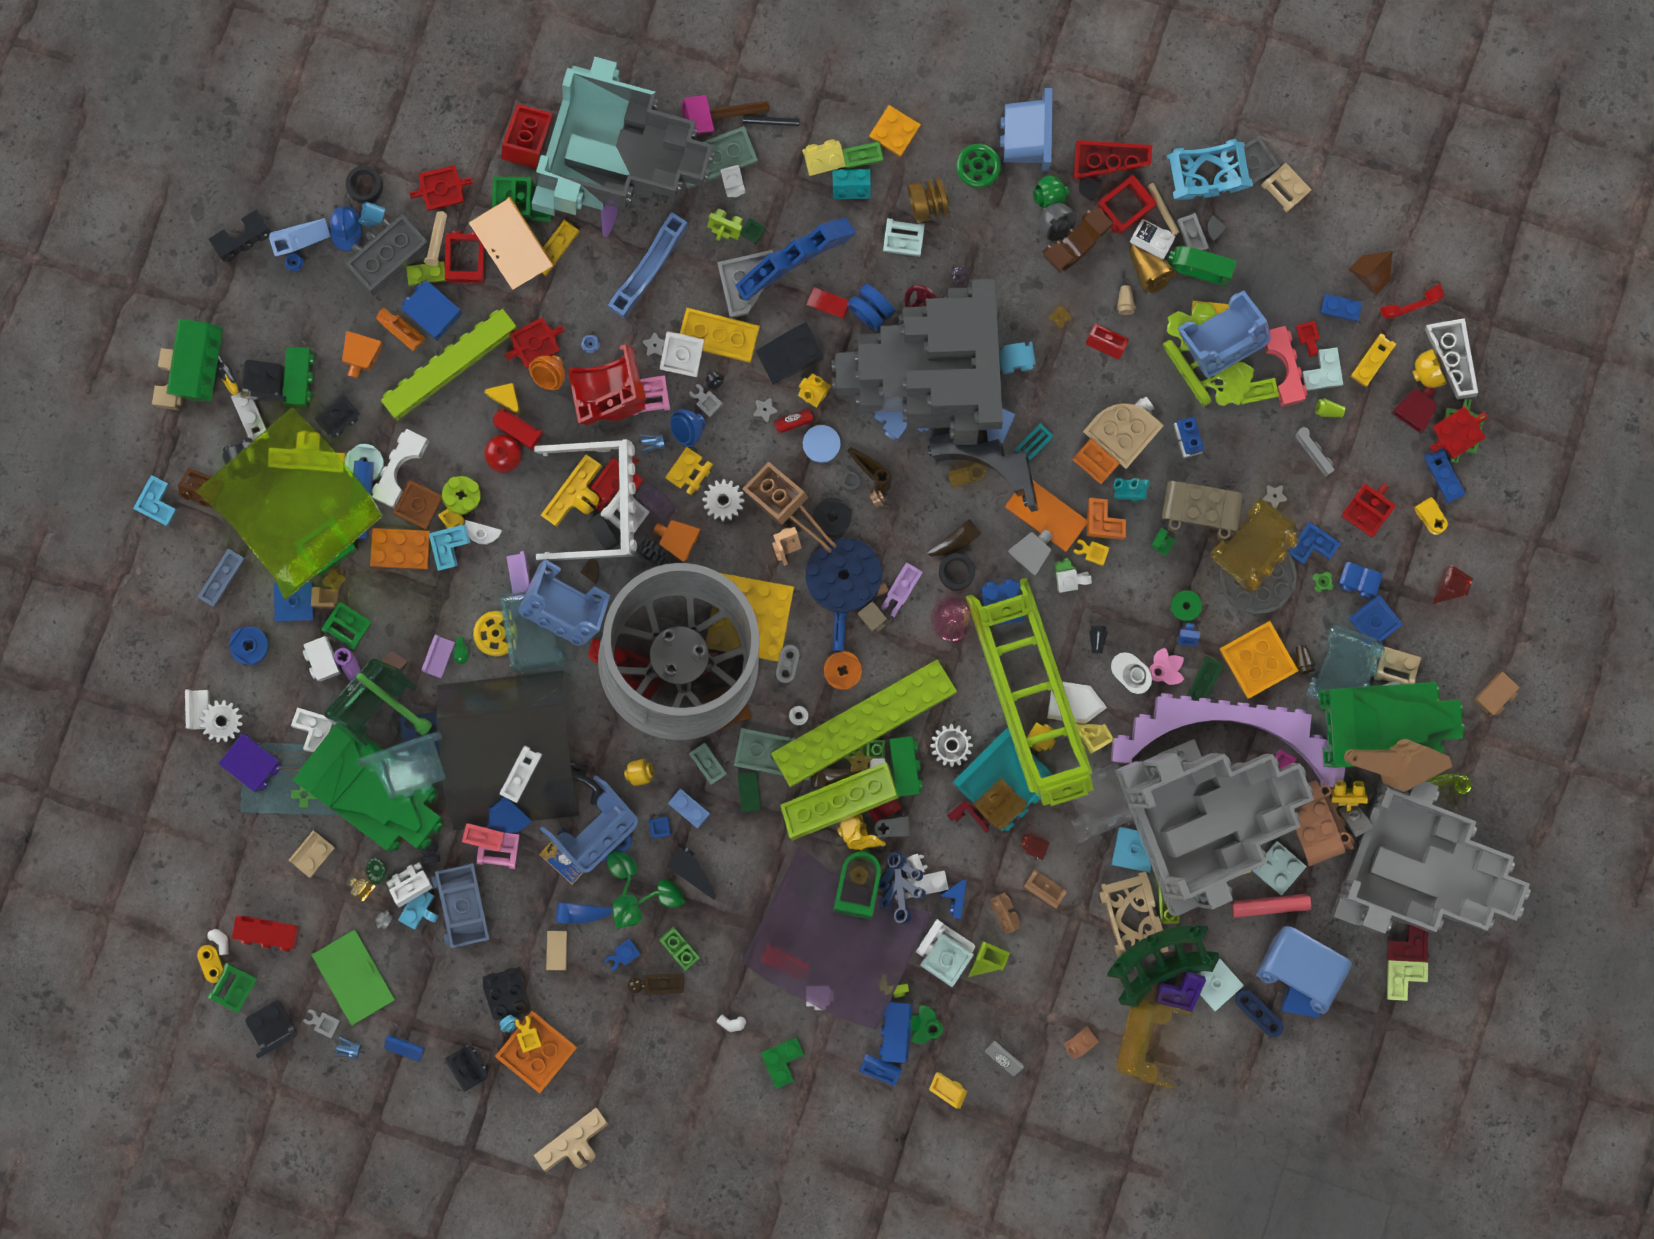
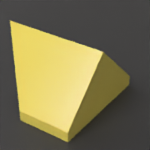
[1076,723,1113,755]

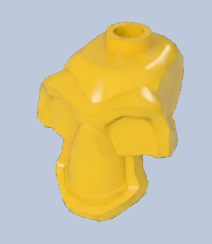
[837,814,886,851]

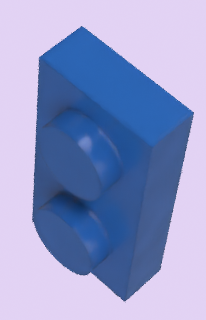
[1320,294,1362,322]
[859,1054,902,1086]

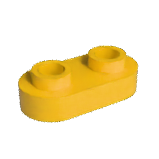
[197,945,224,983]

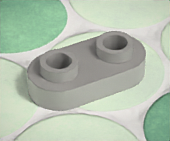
[776,645,800,683]

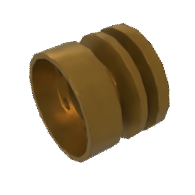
[908,177,949,223]

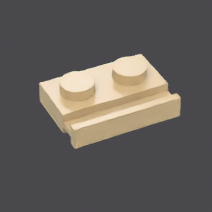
[289,830,336,878]

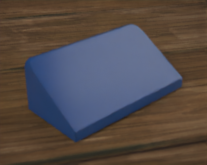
[384,1035,425,1062]

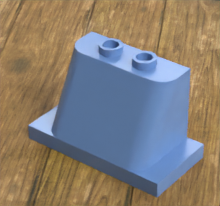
[1000,88,1052,172]

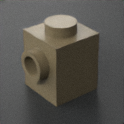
[857,601,887,633]

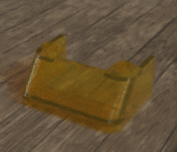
[1116,1000,1193,1089]

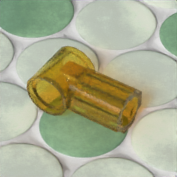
[948,463,986,488]

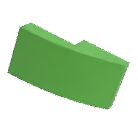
[843,740,885,760]
[659,927,700,971]

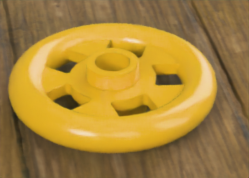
[473,611,519,657]

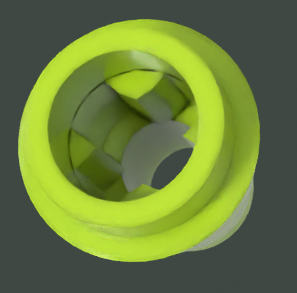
[1315,398,1345,418]

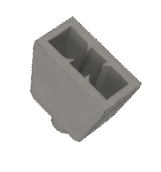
[1008,529,1053,576]

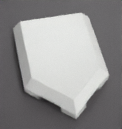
[1047,682,1107,724]

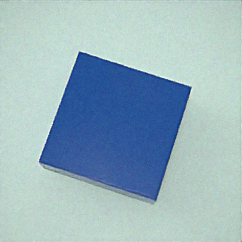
[649,816,671,839]

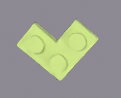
[1387,960,1428,1001]

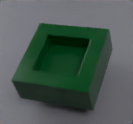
[740,218,766,245]

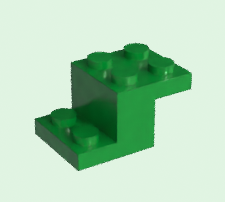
[492,176,552,223]

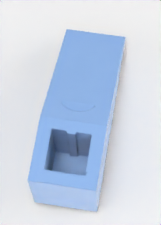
[269,218,330,256]

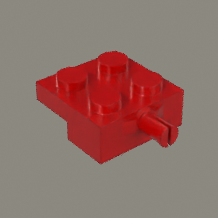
[1341,483,1396,538]

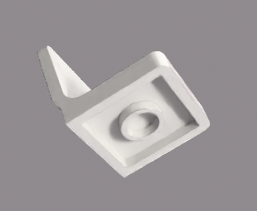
[916,919,975,958]

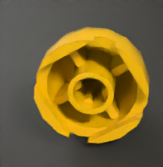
[1413,349,1447,388]

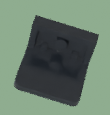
[483,967,531,1020]

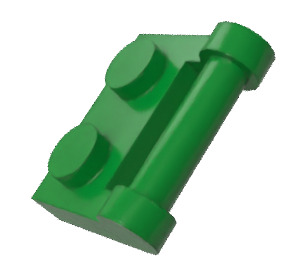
[321,602,372,651]
[207,962,257,1013]

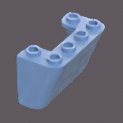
[518,559,610,646]

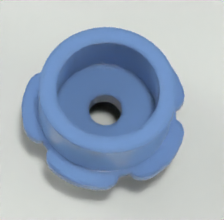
[581,335,600,353]

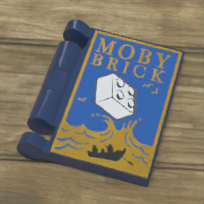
[538,828,584,886]

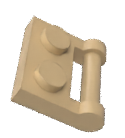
[1261,163,1311,213]
[1374,647,1421,684]

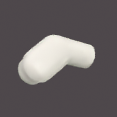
[207,929,229,955]
[716,1014,746,1032]

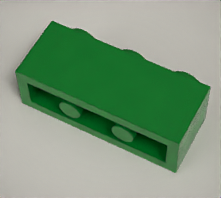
[283,347,315,408]
[889,736,923,797]

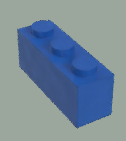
[879,1002,913,1063]

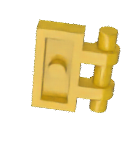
[665,447,713,496]

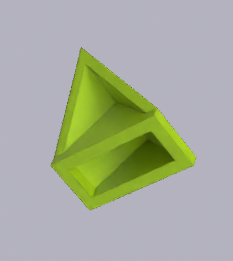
[968,941,1010,977]

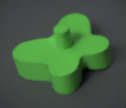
[1054,558,1077,579]

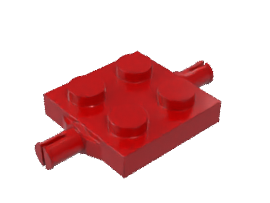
[409,165,474,212]
[504,317,565,369]
[1429,406,1488,459]
[591,456,644,512]

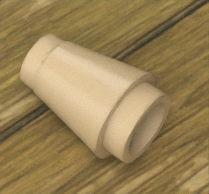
[1117,285,1136,315]

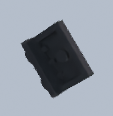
[314,394,360,439]
[445,1044,488,1092]

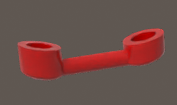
[1379,283,1445,319]

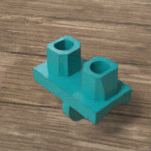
[1113,478,1151,502]

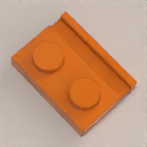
[1072,439,1120,484]

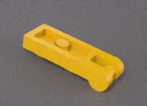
[1350,333,1397,387]

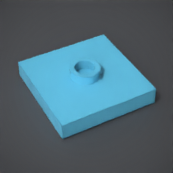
[1111,827,1151,873]

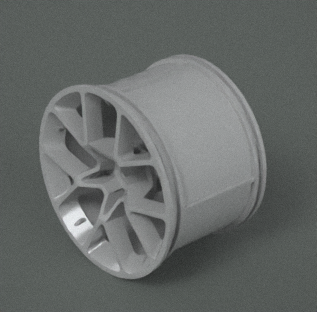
[598,563,759,740]

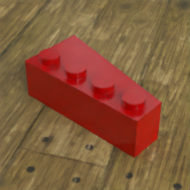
[1072,140,1153,181]

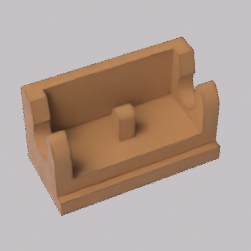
[1023,869,1067,909]

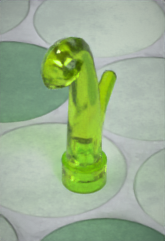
[1426,773,1472,794]

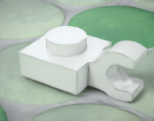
[1056,569,1092,593]

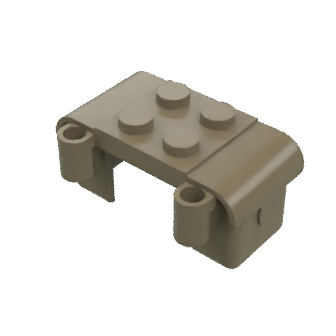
[1161,481,1244,541]

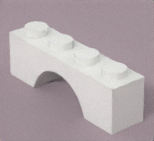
[372,429,429,509]

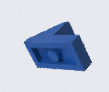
[940,880,967,919]

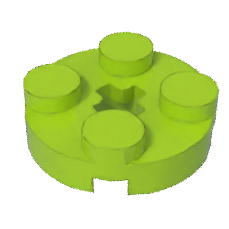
[442,476,481,515]

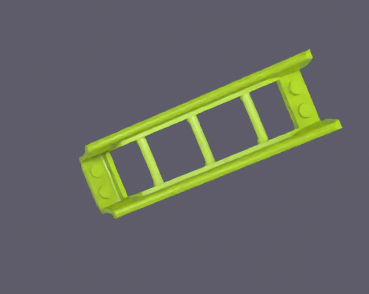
[965,577,1094,806]

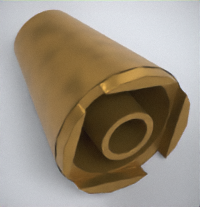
[1129,244,1177,294]

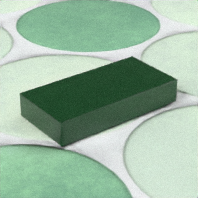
[737,772,761,812]

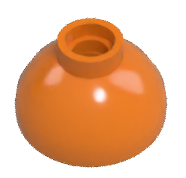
[529,355,565,390]

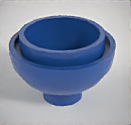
[670,409,705,447]

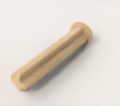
[424,211,447,266]

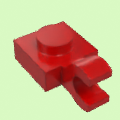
[1295,321,1320,357]

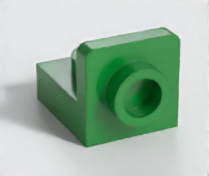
[1150,528,1175,556]

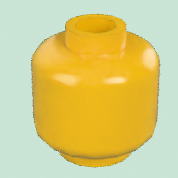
[624,759,654,786]

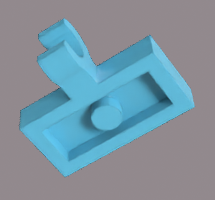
[398,891,439,930]

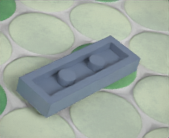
[197,549,246,608]

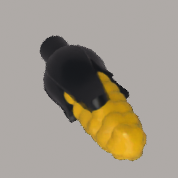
[216,355,239,396]

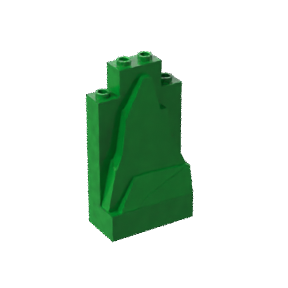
[1318,682,1465,768]
[292,718,445,853]

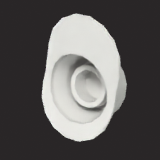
[1111,652,1152,694]

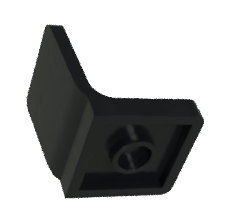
[240,360,287,404]
[245,1001,298,1059]

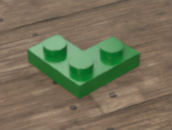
[761,1037,804,1089]

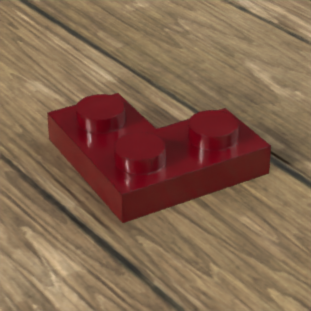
[1387,924,1428,963]

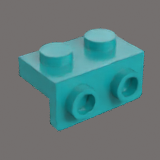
[832,169,871,199]

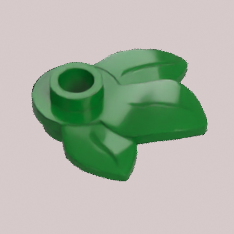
[911,1005,943,1044]

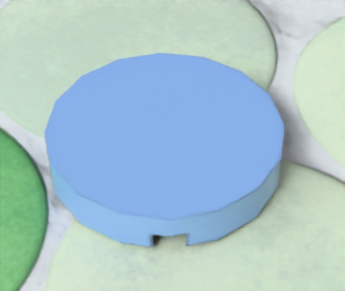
[803,425,841,463]

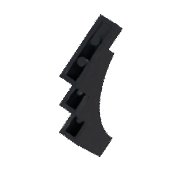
[927,433,1039,512]

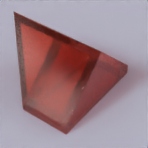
[1433,565,1473,604]

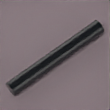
[743,116,800,126]

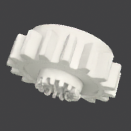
[702,479,745,522]
[199,700,242,743]
[930,724,973,767]

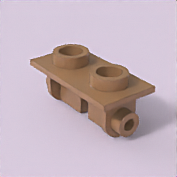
[990,892,1021,934]

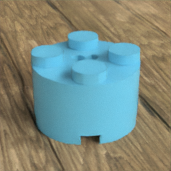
[999,342,1036,374]

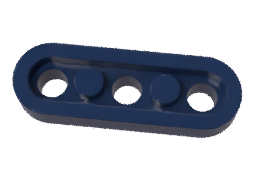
[1235,990,1284,1037]

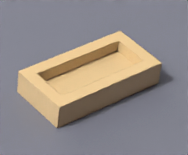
[546,931,567,970]

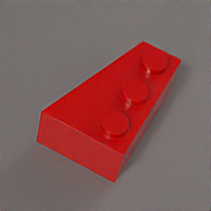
[231,915,301,952]

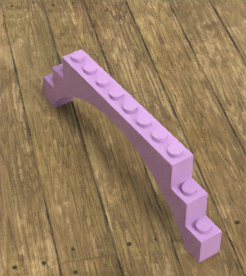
[1110,693,1345,788]

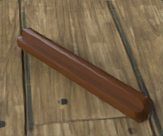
[709,101,770,120]

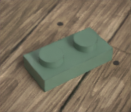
[689,743,727,785]

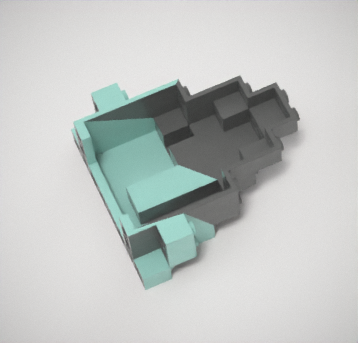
[532,57,715,216]

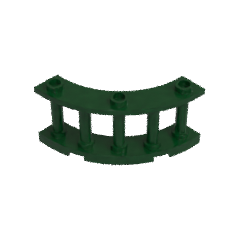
[1107,925,1220,1008]

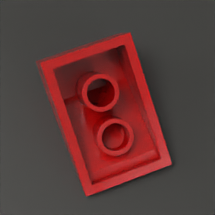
[501,104,553,169]

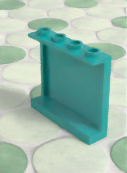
[952,727,1053,832]

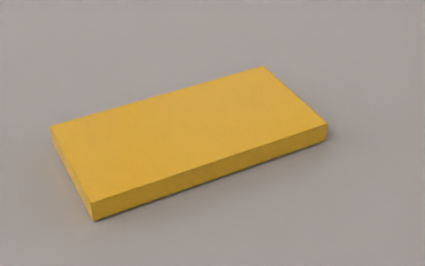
[680,308,760,363]

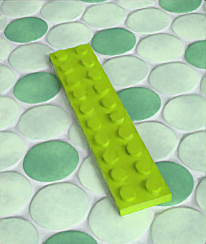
[771,659,957,788]

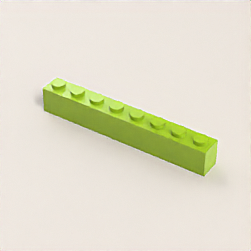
[381,309,518,421]

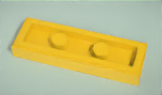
[542,219,580,276]

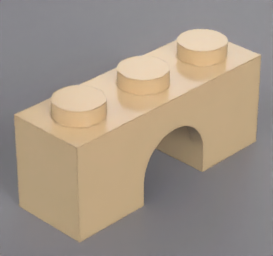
[152,348,183,410]

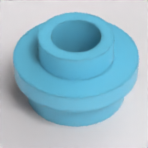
[499,1015,517,1033]

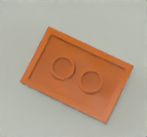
[370,528,431,570]

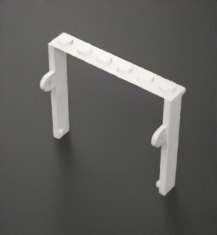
[534,439,637,561]

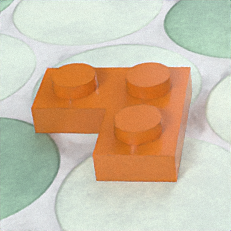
[1087,498,1126,540]

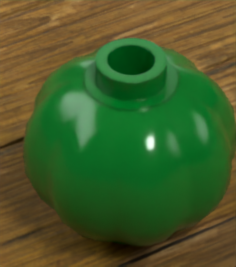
[1033,176,1069,209]

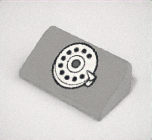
[985,1040,1024,1076]

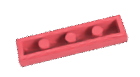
[1230,894,1311,918]

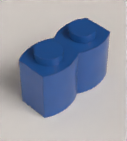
[1337,562,1383,599]

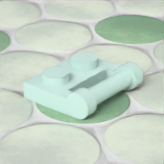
[883,218,925,257]

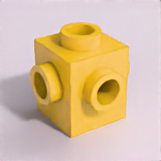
[798,373,831,408]
[1026,722,1057,752]

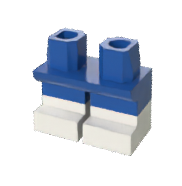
[1173,416,1204,459]

